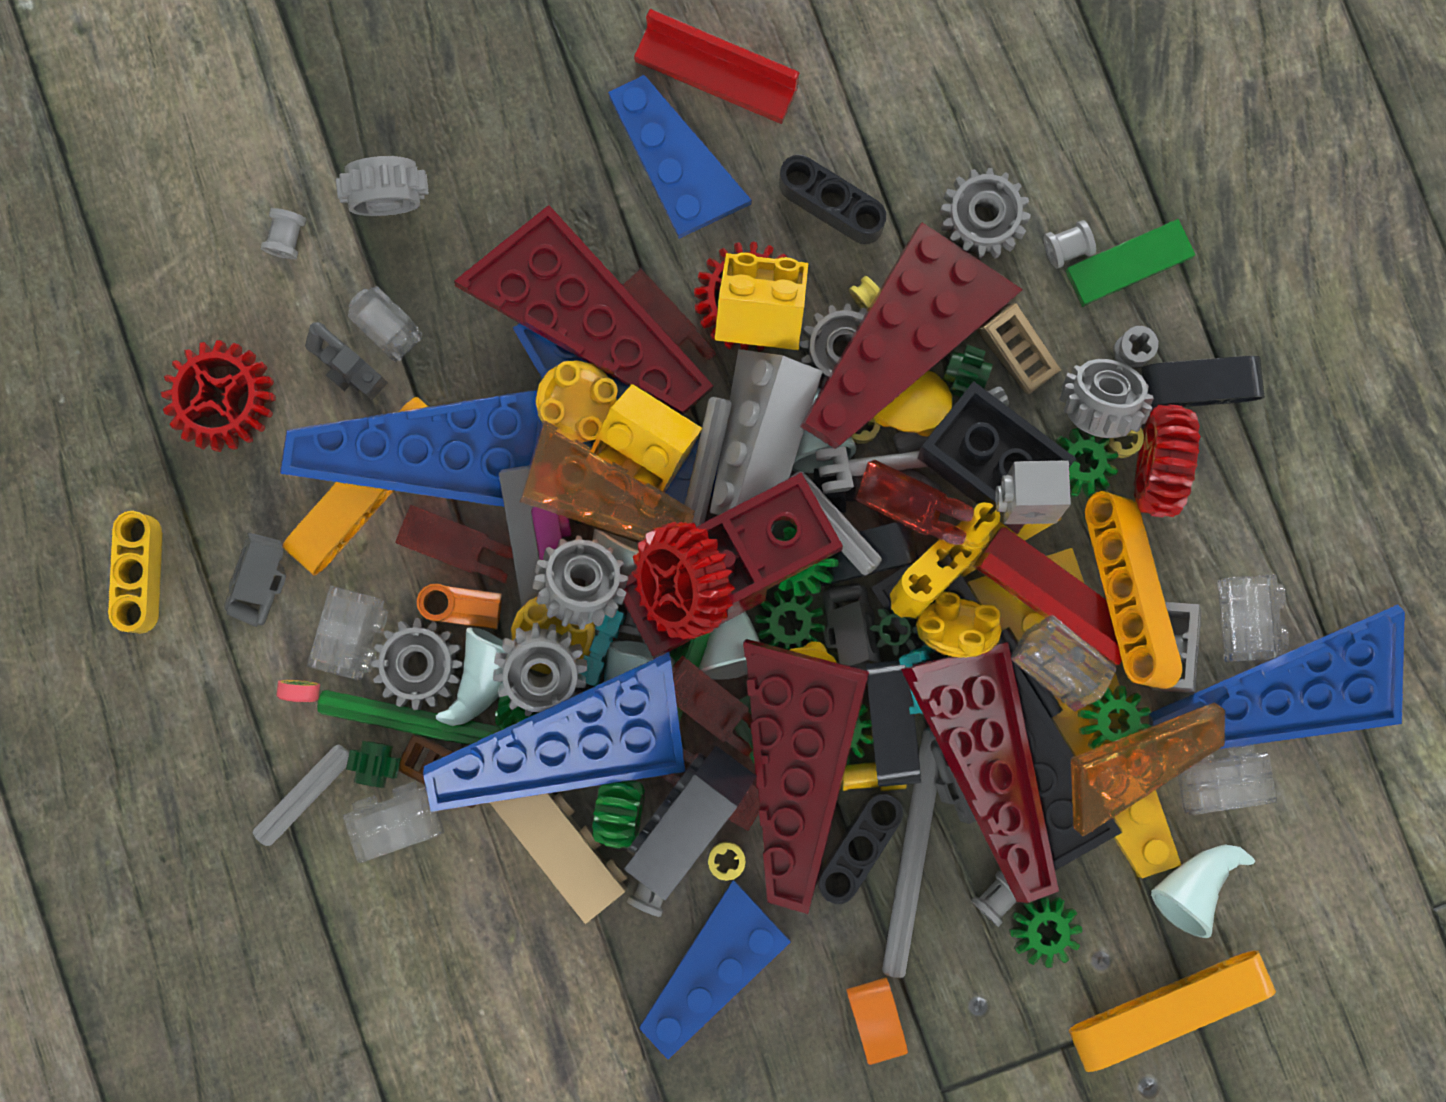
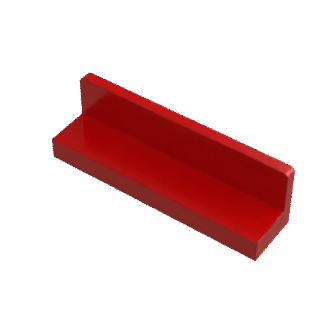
[634,9,800,124]
[973,527,1122,666]

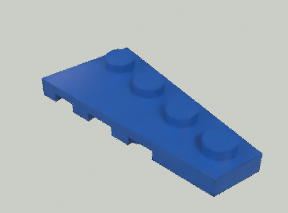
[608,75,752,239]
[639,880,791,1059]

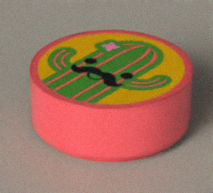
[276,680,320,702]

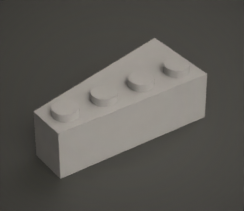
[710,349,823,531]

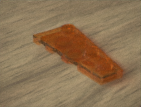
[520,420,695,541]
[1071,702,1225,837]

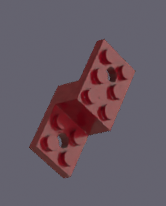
[623,472,843,659]

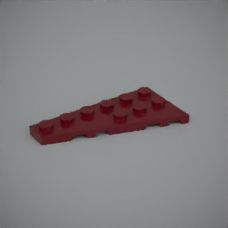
[454,205,714,415]
[800,222,1023,449]
[743,639,870,914]
[901,642,1059,903]

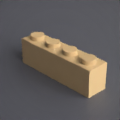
[490,792,628,924]

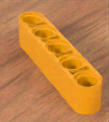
[282,397,429,576]
[1085,491,1182,689]
[1069,950,1276,1072]

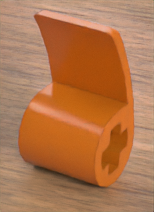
[846,977,908,1065]

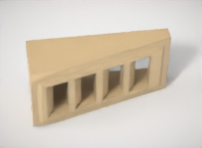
[977,303,1061,394]

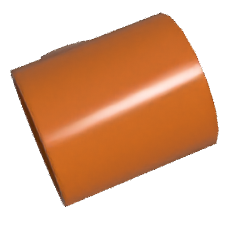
[417,584,502,629]

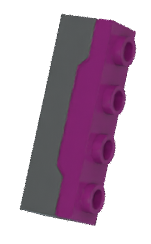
[499,462,572,607]

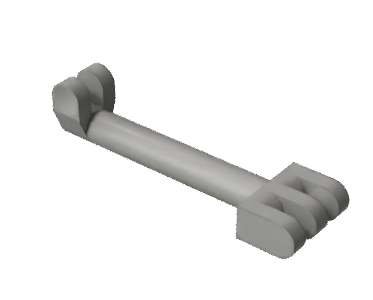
[815,446,937,494]

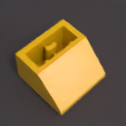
[715,253,808,350]
[583,384,703,510]

